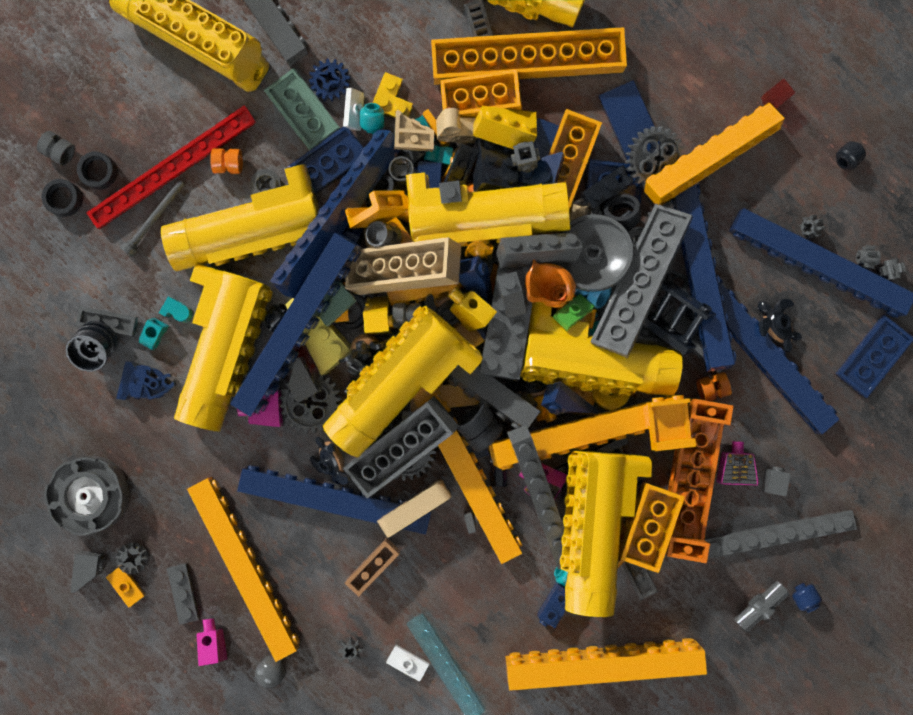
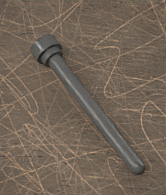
[120,180,185,257]

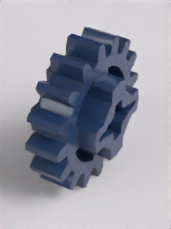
[309,58,351,102]

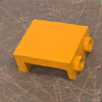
[345,191,408,228]
[646,395,696,451]

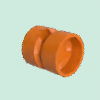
[211,148,243,174]
[696,372,732,401]

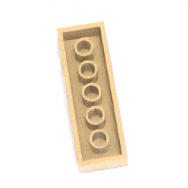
[345,237,461,295]

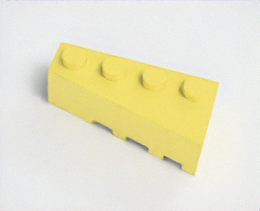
[285,298,351,376]

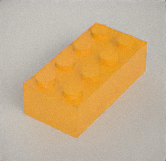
[440,69,522,118]
[618,482,685,573]

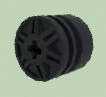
[65,321,118,372]

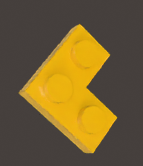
[372,72,413,118]

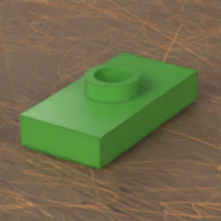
[553,294,594,330]

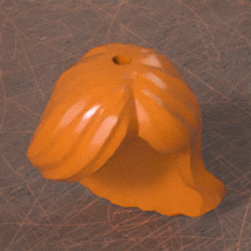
[525,259,576,308]

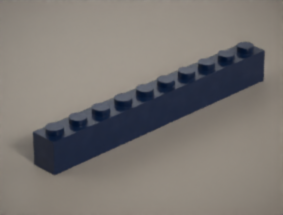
[270,130,401,298]
[671,184,736,372]
[729,208,913,318]
[716,274,839,434]
[237,465,431,535]

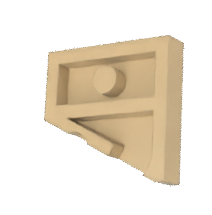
[394,110,434,152]

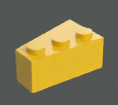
[473,106,537,149]
[363,296,395,335]

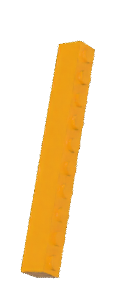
[413,386,523,564]
[187,477,300,662]

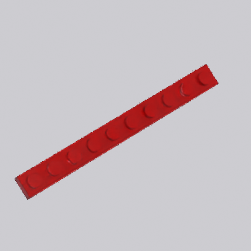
[87,105,257,230]

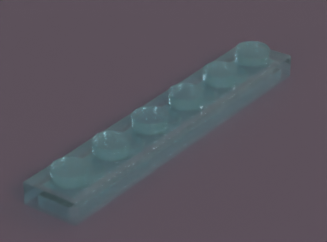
[406,612,485,715]

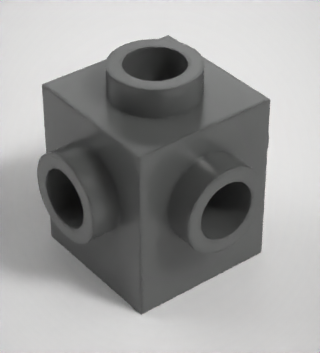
[511,141,540,173]

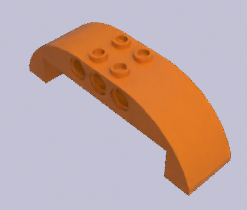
[666,399,733,563]

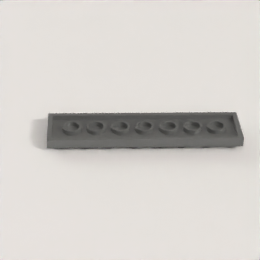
[590,204,693,358]

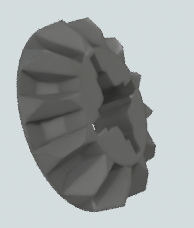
[250,169,281,194]
[116,543,148,574]

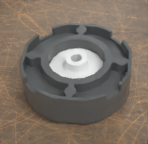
[44,456,130,536]

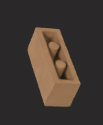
[345,537,401,597]

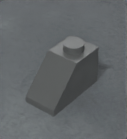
[495,272,526,319]
[288,357,321,403]
[70,551,106,593]

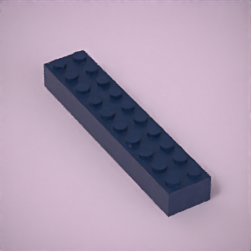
[230,233,362,417]

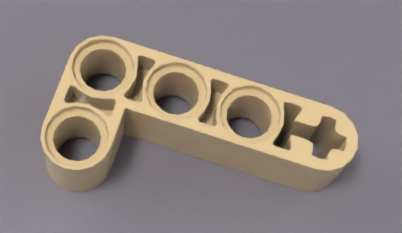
[436,108,478,144]
[377,478,452,538]

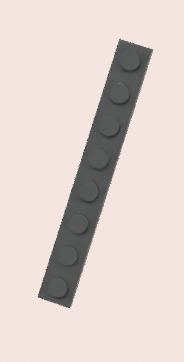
[704,510,857,559]

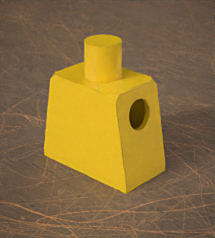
[448,287,497,331]

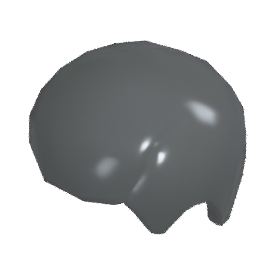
[255,656,286,689]

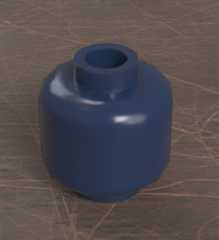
[792,583,822,613]

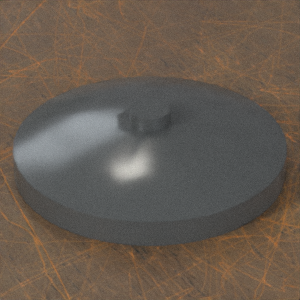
[555,214,633,292]

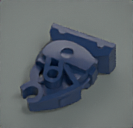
[116,361,176,400]

